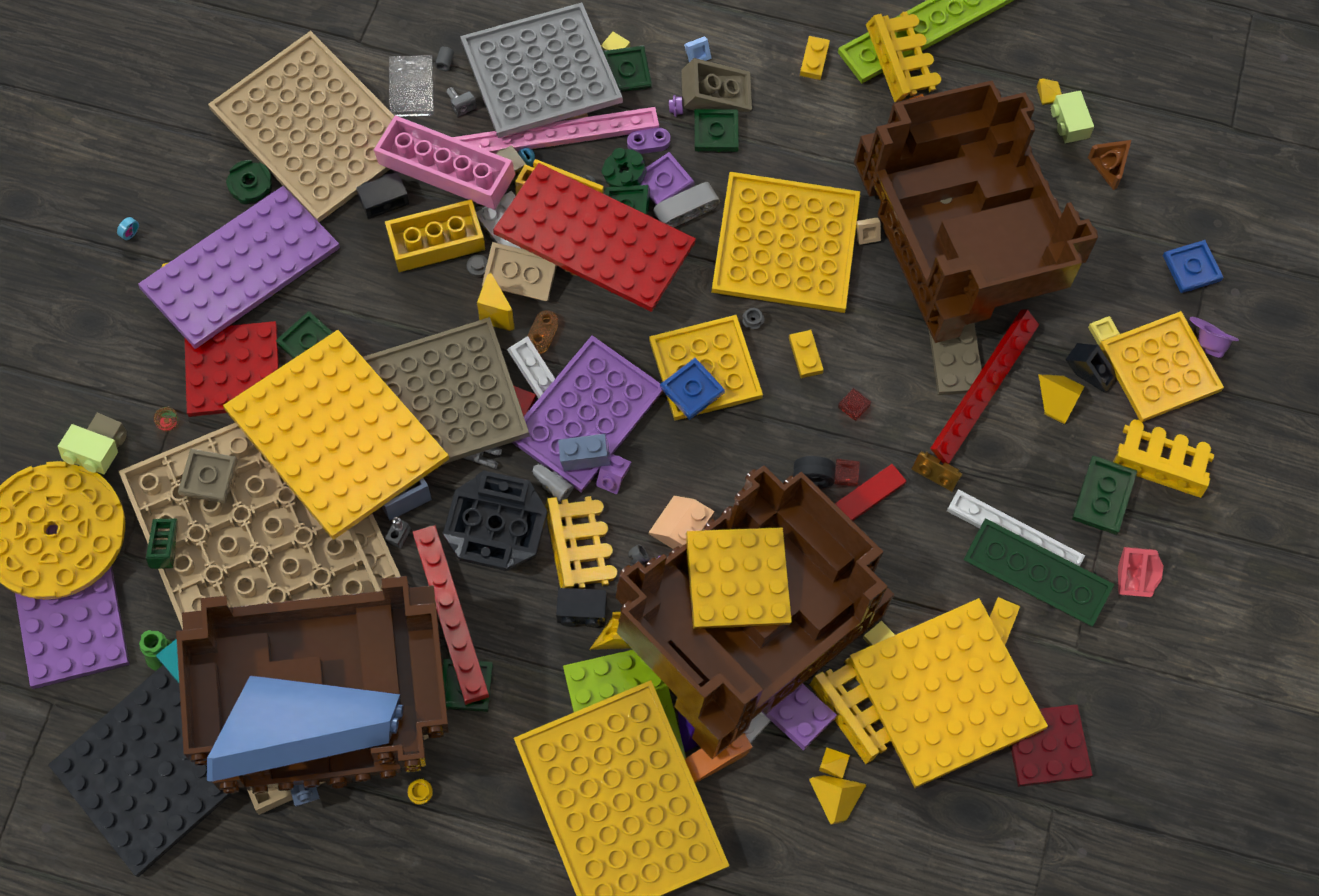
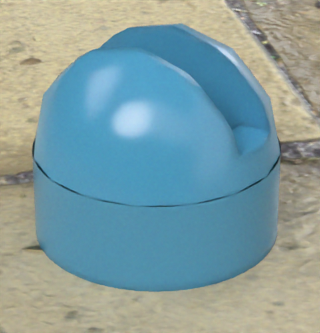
[518,148,535,166]

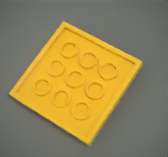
[1099,311,1224,422]
[649,315,763,421]
[686,528,792,629]

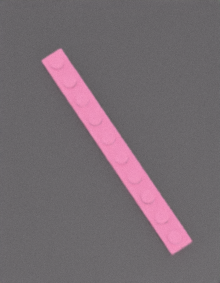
[453,107,659,154]

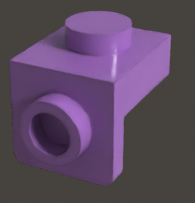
[596,454,631,494]

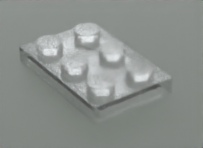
[389,55,434,116]

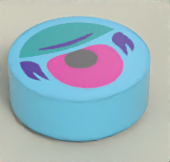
[117,217,139,240]

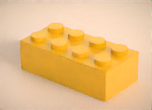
[385,199,485,272]

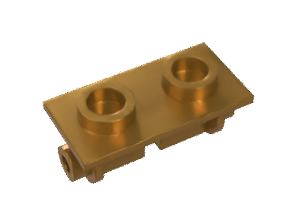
[911,451,962,492]

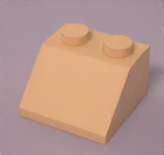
[649,496,715,549]

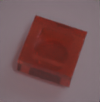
[838,388,871,421]
[834,459,860,486]

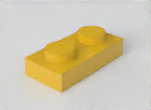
[800,36,830,80]
[789,330,823,378]
[990,597,1020,645]

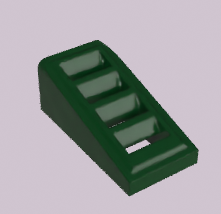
[146,518,178,569]

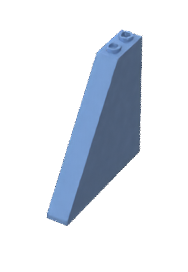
[207,676,404,782]

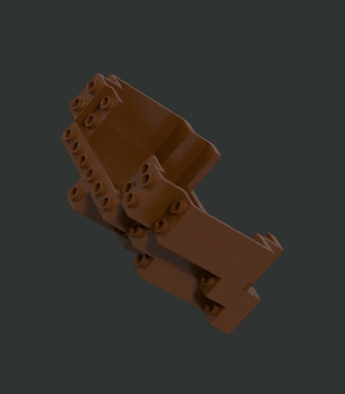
[854,81,1098,343]
[615,465,894,759]
[176,576,449,794]

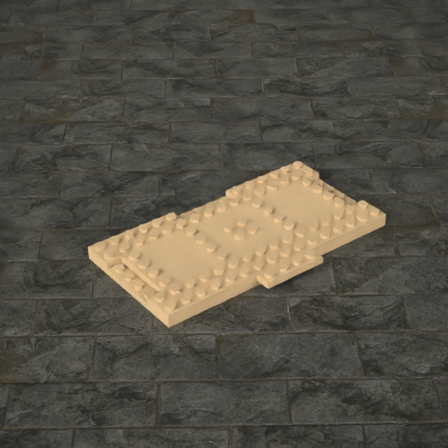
[119,423,428,815]

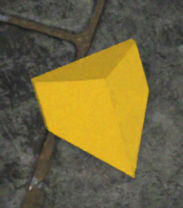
[1038,374,1085,424]
[589,612,631,650]
[809,775,867,825]

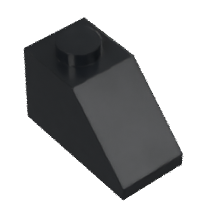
[1065,343,1117,393]

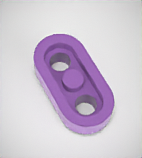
[627,128,670,154]

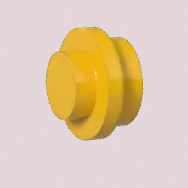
[408,779,433,805]

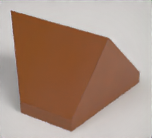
[1088,140,1131,190]

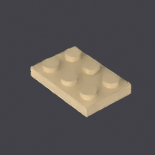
[482,242,557,302]

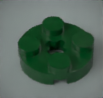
[602,148,647,187]
[226,160,272,205]

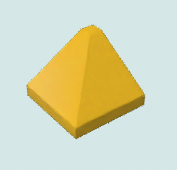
[1037,79,1062,105]
[819,747,850,779]

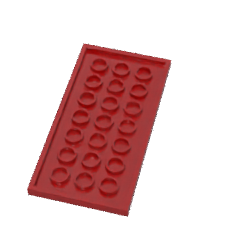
[493,163,696,312]

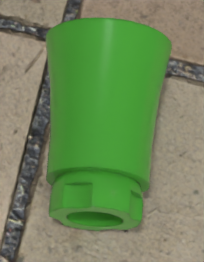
[139,630,172,671]

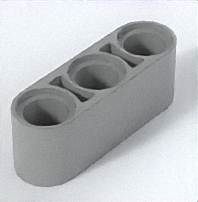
[653,182,720,228]

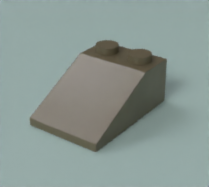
[681,58,752,112]

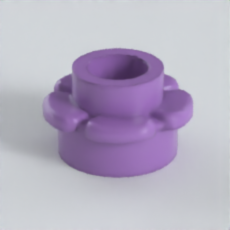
[669,95,683,117]

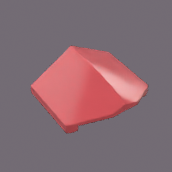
[1118,547,1163,597]

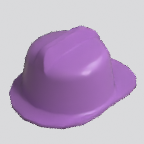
[1190,317,1239,358]

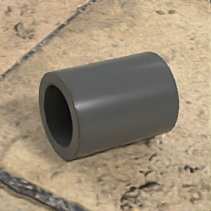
[435,47,454,71]

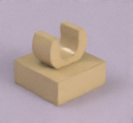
[856,218,881,245]

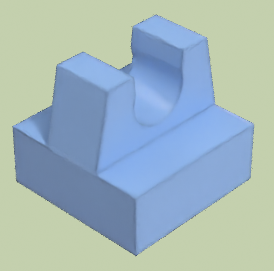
[684,36,712,62]

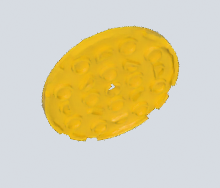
[0,461,125,600]

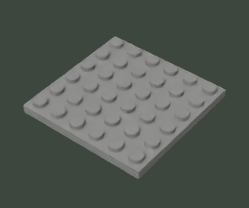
[460,3,623,138]

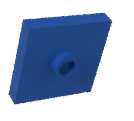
[1163,240,1224,293]
[660,358,725,420]

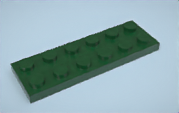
[963,518,1115,627]

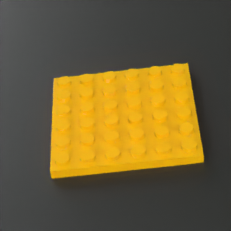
[711,172,860,313]
[849,598,1048,788]

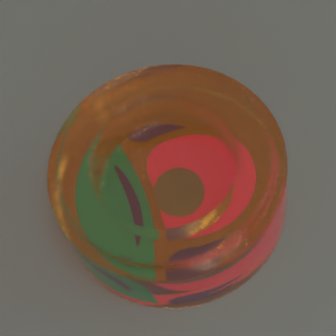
[154,407,179,431]

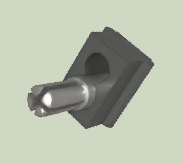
[447,87,477,117]
[385,517,411,549]

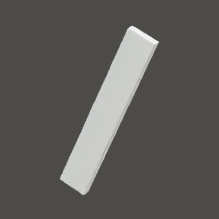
[947,489,1085,566]

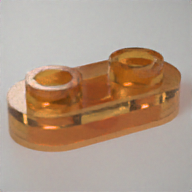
[528,310,558,354]

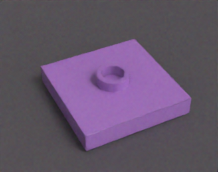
[639,152,695,205]

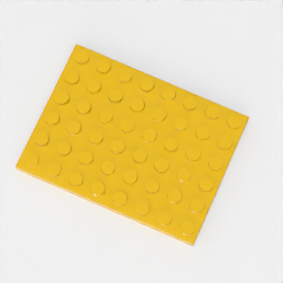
[223,330,449,540]
[514,680,729,896]

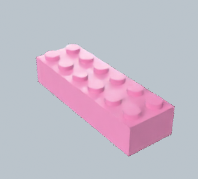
[374,115,515,210]

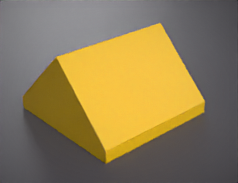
[477,273,514,331]

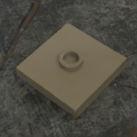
[178,449,238,503]

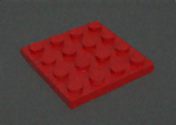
[184,321,279,417]

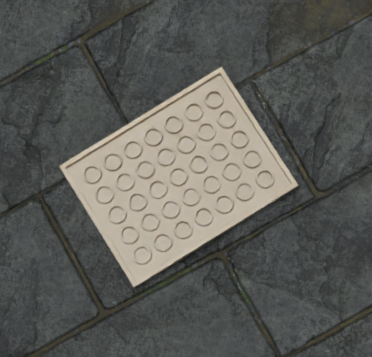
[208,31,394,222]

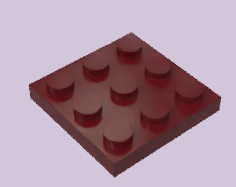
[1010,704,1093,787]

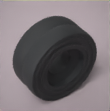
[793,456,836,489]

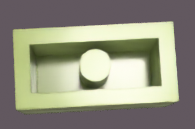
[1051,91,1094,143]
[58,424,118,474]

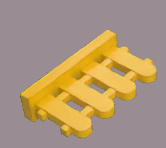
[866,11,941,102]
[1113,420,1214,498]
[545,496,617,589]
[810,658,891,764]

